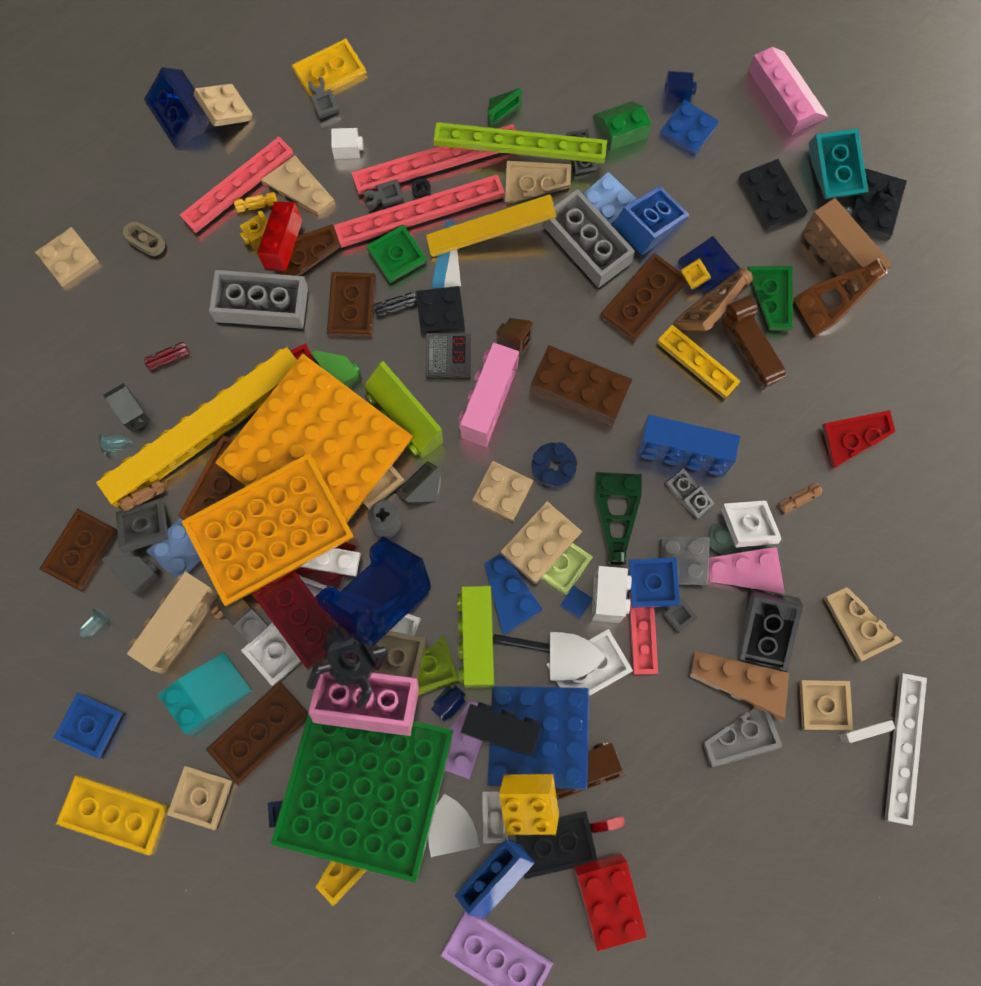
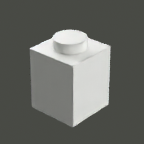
[331,128,363,159]

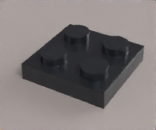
[416,286,465,335]

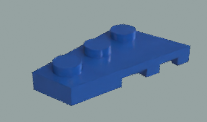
[484,554,543,636]

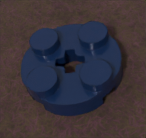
[531,442,577,489]

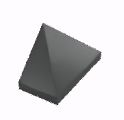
[395,461,441,502]

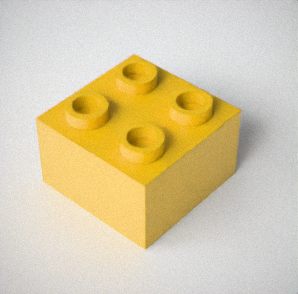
[499,774,559,835]

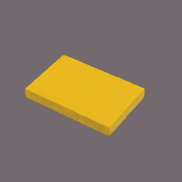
[291,38,366,99]

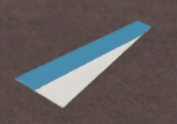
[431,220,461,289]

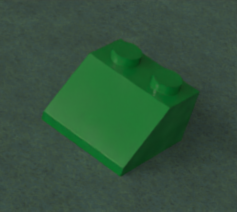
[593,101,652,151]

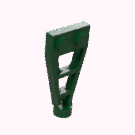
[595,472,642,565]

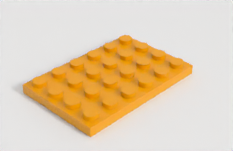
[181,453,354,606]

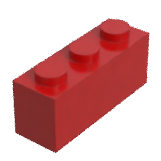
[257,201,302,272]

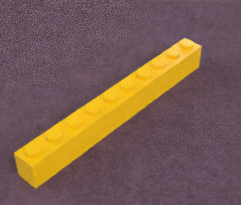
[96,347,297,509]

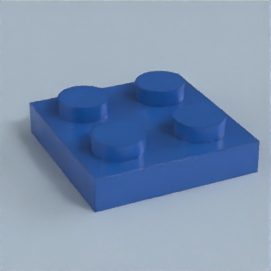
[660,99,719,156]
[628,557,680,608]
[54,693,123,759]

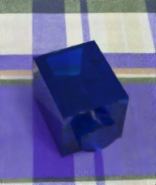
[664,71,697,103]

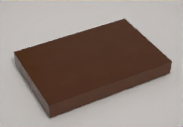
[327,272,376,338]
[39,508,117,592]

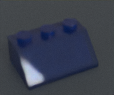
[144,67,210,147]

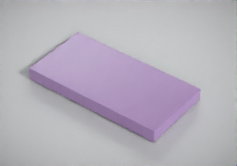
[440,910,553,986]

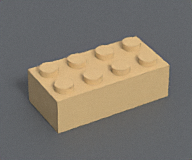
[127,571,219,675]

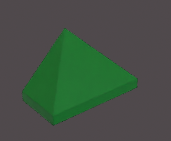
[487,88,522,127]

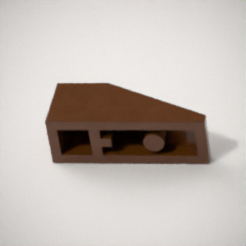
[555,742,625,800]

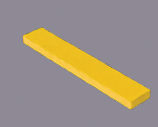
[426,194,557,257]

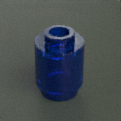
[431,685,466,722]

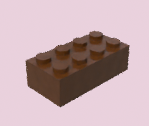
[530,345,632,427]

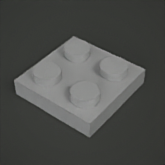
[661,537,710,585]

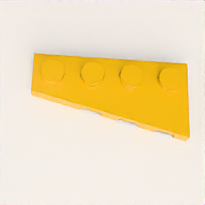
[316,861,368,906]

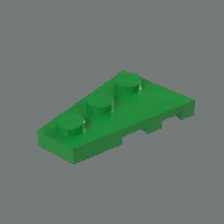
[747,266,793,330]

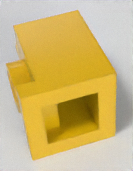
[239,211,268,250]

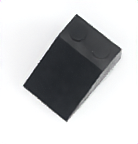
[739,589,803,672]

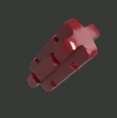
[144,342,189,370]

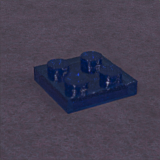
[678,236,740,295]

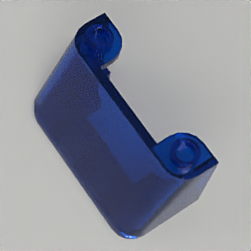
[315,536,431,647]

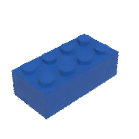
[636,414,740,476]

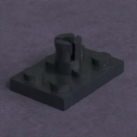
[851,168,907,239]

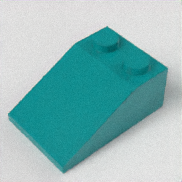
[808,128,868,199]
[158,652,252,736]

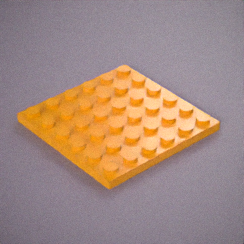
[216,354,413,523]

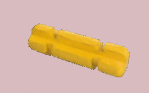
[234,192,277,213]

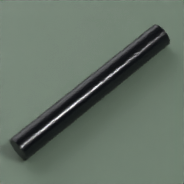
[493,634,550,653]

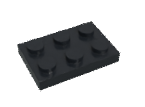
[739,159,808,231]
[515,811,598,879]

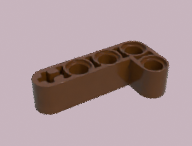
[722,295,786,387]

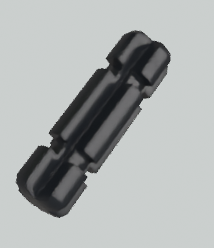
[374,292,417,316]

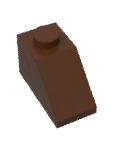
[496,318,533,357]

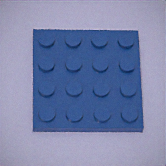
[488,686,590,790]

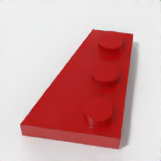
[822,410,895,468]

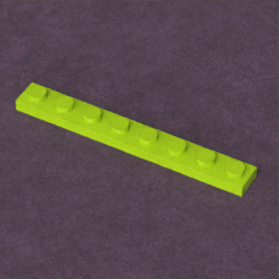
[433,122,607,163]

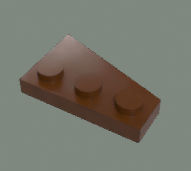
[280,224,341,276]

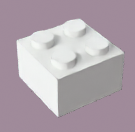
[591,566,632,623]

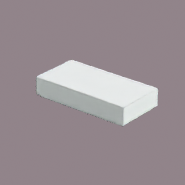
[839,720,895,744]

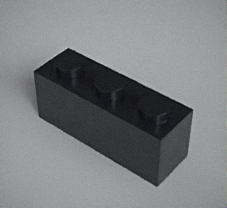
[461,702,544,758]

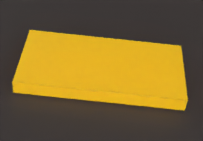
[56,775,169,855]

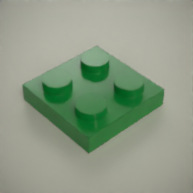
[366,224,427,283]

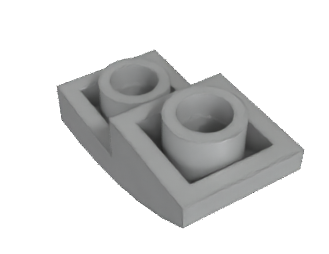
[664,468,715,518]

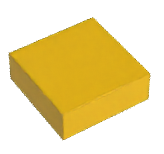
[680,258,711,290]

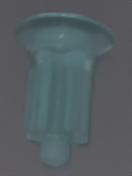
[99,433,130,454]
[80,609,110,638]

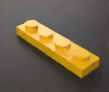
[657,325,741,400]

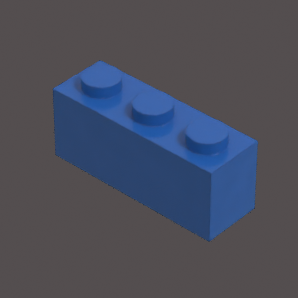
[454,839,534,919]

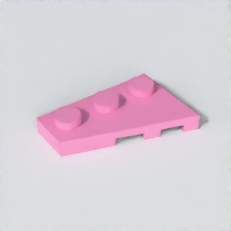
[709,547,785,594]

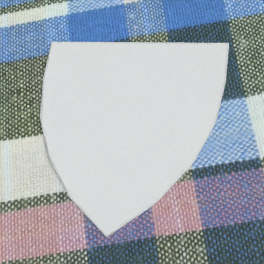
[550,632,606,681]
[428,794,480,857]

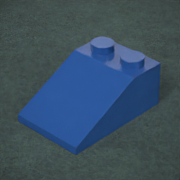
[612,186,689,255]

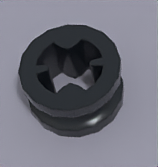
[412,178,431,199]

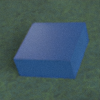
[560,585,593,619]

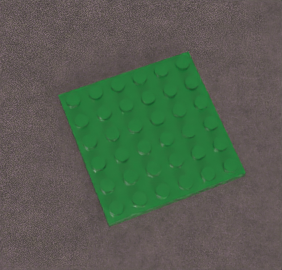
[270,713,454,883]

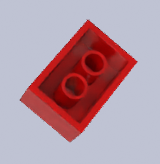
[574,853,647,952]

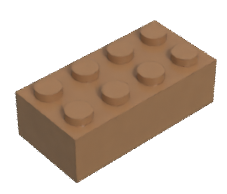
[802,198,892,293]

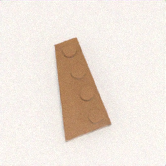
[690,651,789,721]

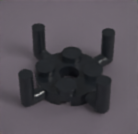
[306,627,387,709]

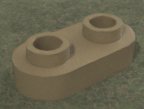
[123,222,165,256]

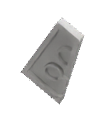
[703,708,782,768]

